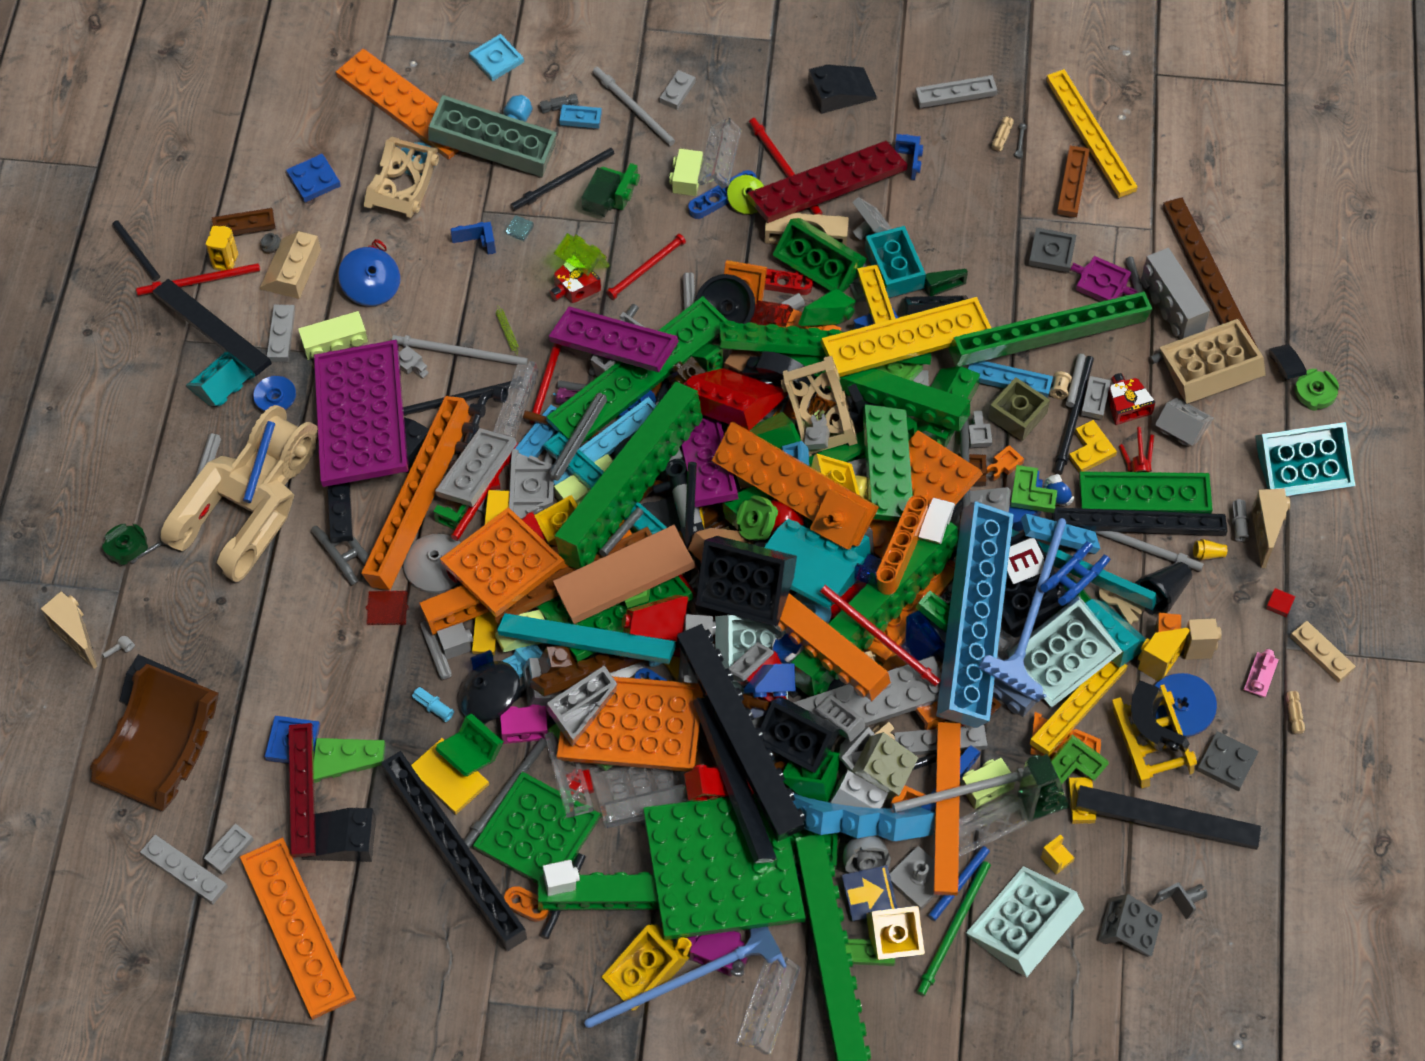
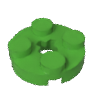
[1294,369,1339,411]
[736,496,778,541]

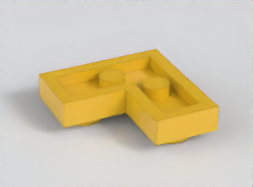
[1069,420,1117,473]

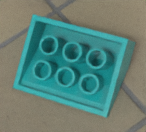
[1255,422,1355,496]
[764,519,865,609]

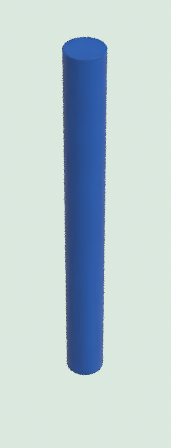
[243,421,275,503]
[928,846,990,921]

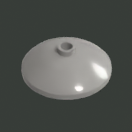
[403,534,461,593]

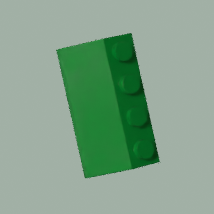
[773,218,867,293]
[913,366,980,447]

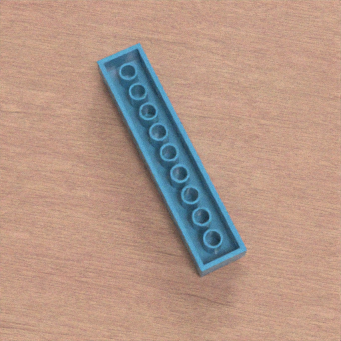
[936,501,1014,728]

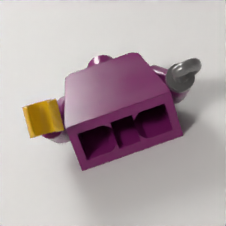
[675,931,748,977]

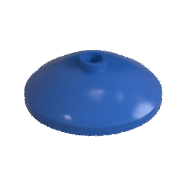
[338,247,400,306]

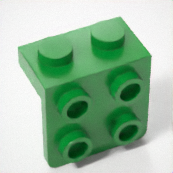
[587,163,640,210]
[435,713,504,776]

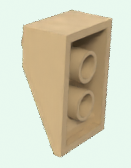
[1251,488,1290,568]
[41,591,97,669]

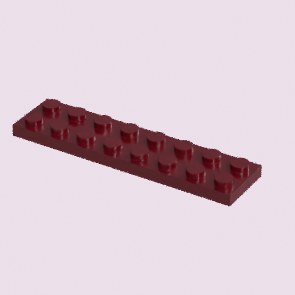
[747,140,907,223]

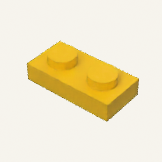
[1068,777,1096,824]

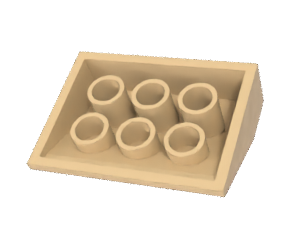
[1160,319,1265,404]

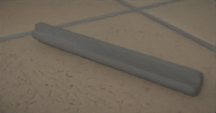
[549,393,607,481]

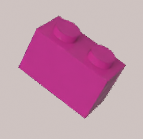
[501,704,549,744]

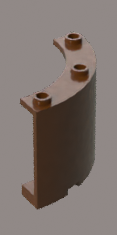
[90,664,219,811]

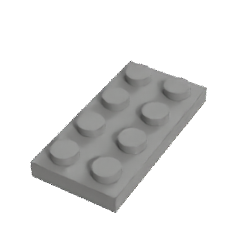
[435,428,517,507]

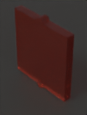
[366,590,409,625]

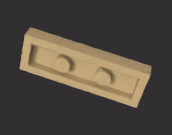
[1290,621,1356,683]

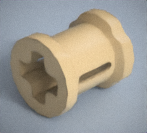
[1049,371,1072,400]

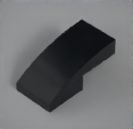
[1269,344,1307,379]

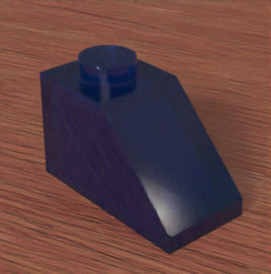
[905,610,945,661]

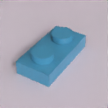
[560,104,602,129]

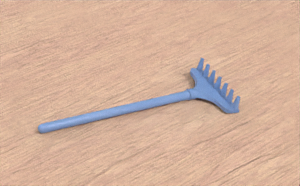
[979,518,1066,702]
[584,927,786,1028]

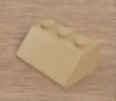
[260,231,321,299]

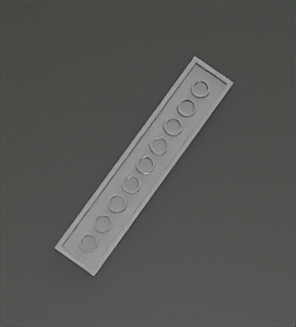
[752,656,941,757]

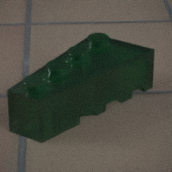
[1017,754,1070,822]

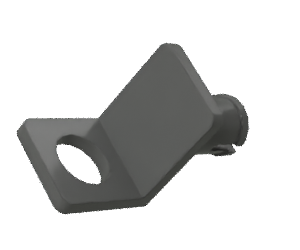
[1152,882,1208,919]

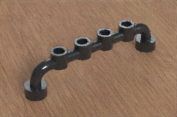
[449,385,508,471]

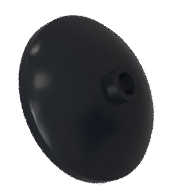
[695,274,755,324]
[458,661,520,722]

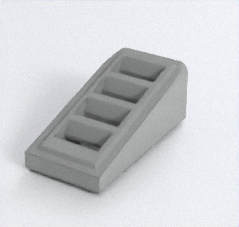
[815,695,866,742]

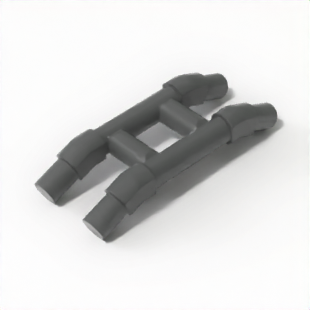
[311,526,369,586]

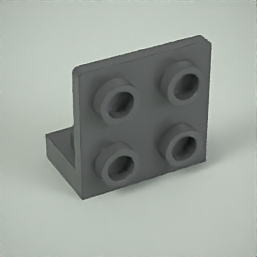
[1099,894,1162,957]

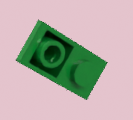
[692,344,723,372]

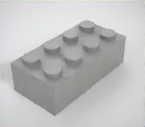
[1141,247,1210,340]

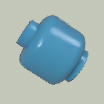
[503,95,533,122]

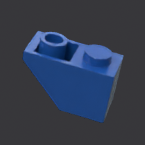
[744,664,795,697]

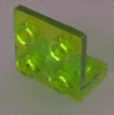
[554,233,610,276]

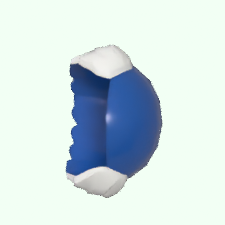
[1044,474,1074,506]
[772,633,805,664]

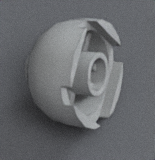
[843,836,891,873]

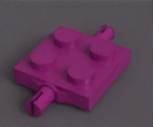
[1070,256,1138,302]

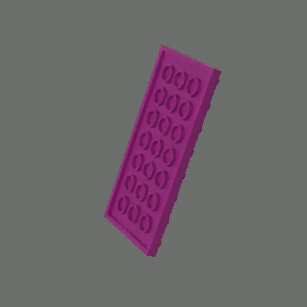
[314,339,408,487]

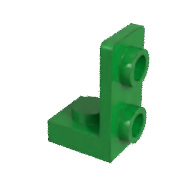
[433,504,469,530]

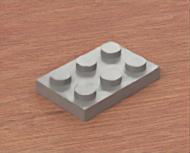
[951,487,1011,534]

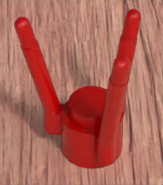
[1119,427,1154,472]

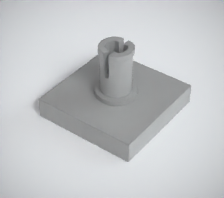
[853,197,892,240]
[890,846,936,911]

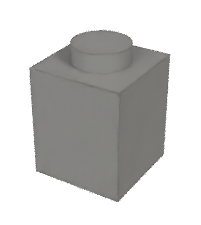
[437,623,473,659]

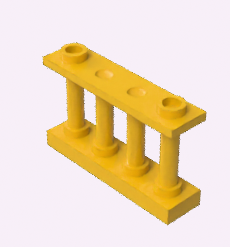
[1112,685,1197,789]

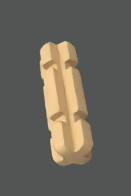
[992,116,1013,151]
[1286,691,1305,734]

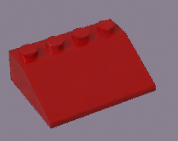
[683,368,788,431]

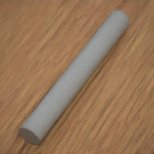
[1066,354,1086,407]

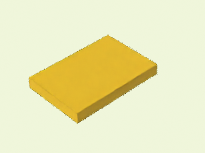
[411,738,489,815]

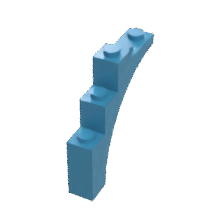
[793,793,936,842]

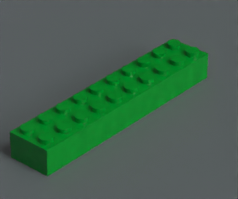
[554,382,703,569]
[791,522,958,697]

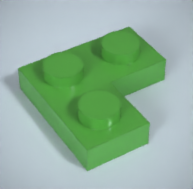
[1010,465,1057,513]
[1044,734,1109,784]

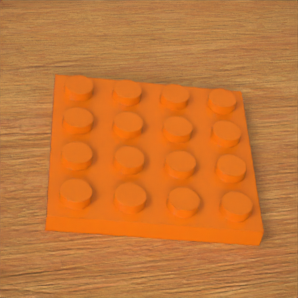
[440,507,565,617]

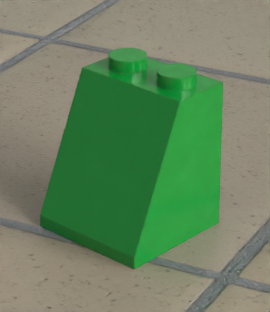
[750,412,801,450]

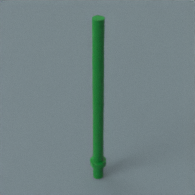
[916,861,991,996]

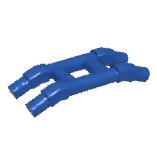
[1040,541,1111,606]

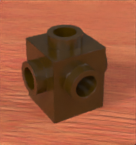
[667,356,705,386]

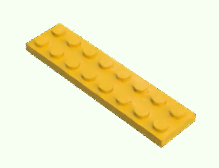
[821,297,991,377]

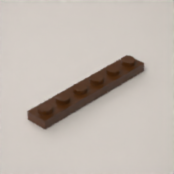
[531,653,646,696]

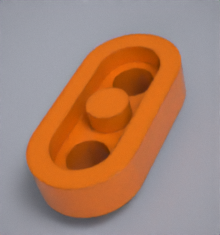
[504,886,549,922]

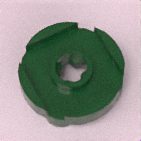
[102,523,148,565]

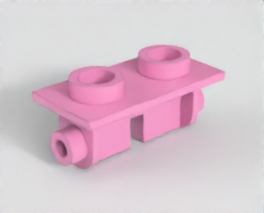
[1244,649,1279,698]

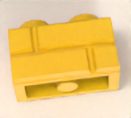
[206,226,238,271]

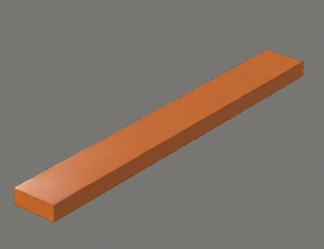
[934,722,961,896]

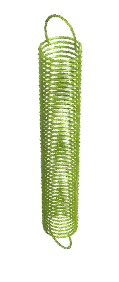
[496,305,519,355]

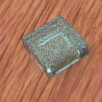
[506,215,534,241]

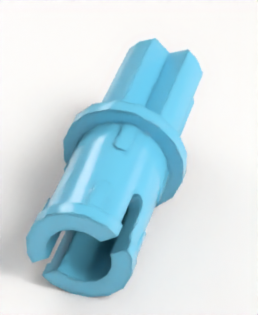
[412,687,454,722]

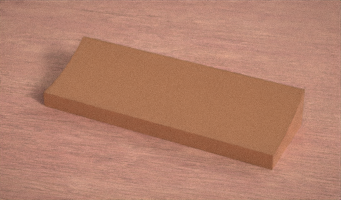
[553,525,696,624]

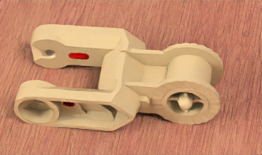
[160,405,318,582]

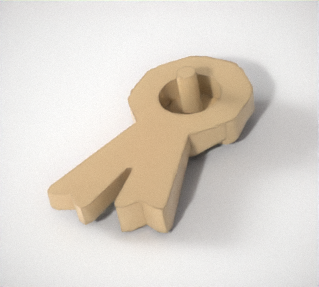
[1099,587,1145,625]

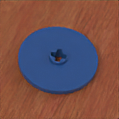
[1155,673,1217,737]

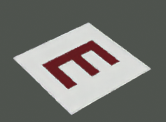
[1007,538,1044,584]

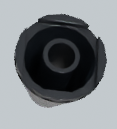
[1135,562,1192,615]

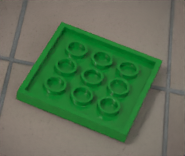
[473,771,601,884]

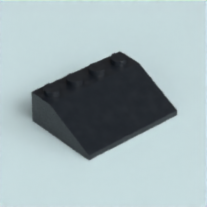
[1002,531,1068,639]
[696,536,797,626]

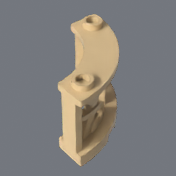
[364,137,439,218]
[781,356,858,457]

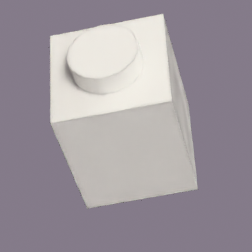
[543,860,580,896]

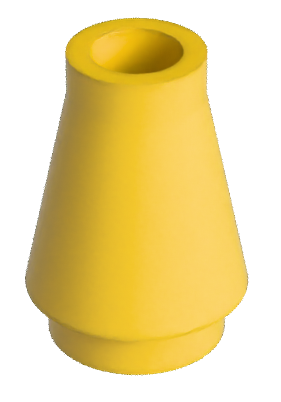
[1193,539,1228,560]

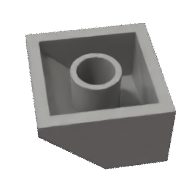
[1155,398,1214,446]
[829,770,888,808]

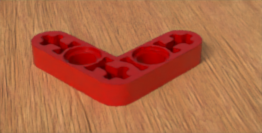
[764,269,814,295]

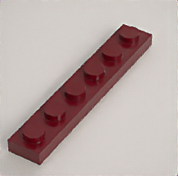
[289,723,316,858]

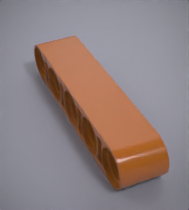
[876,495,928,595]

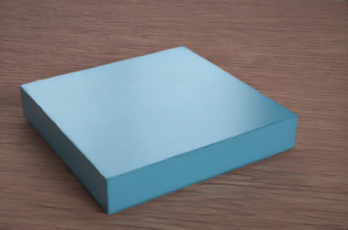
[469,34,524,81]

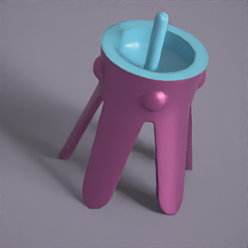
[553,387,580,405]

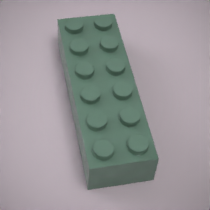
[428,95,557,177]

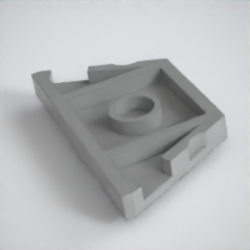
[509,449,554,519]

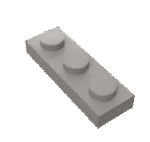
[267,304,296,362]

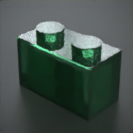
[581,167,620,217]

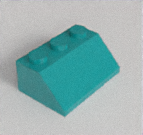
[186,352,255,406]
[1085,599,1146,668]

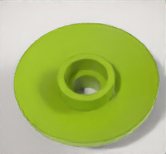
[727,175,764,215]

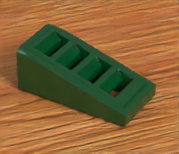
[924,268,968,296]

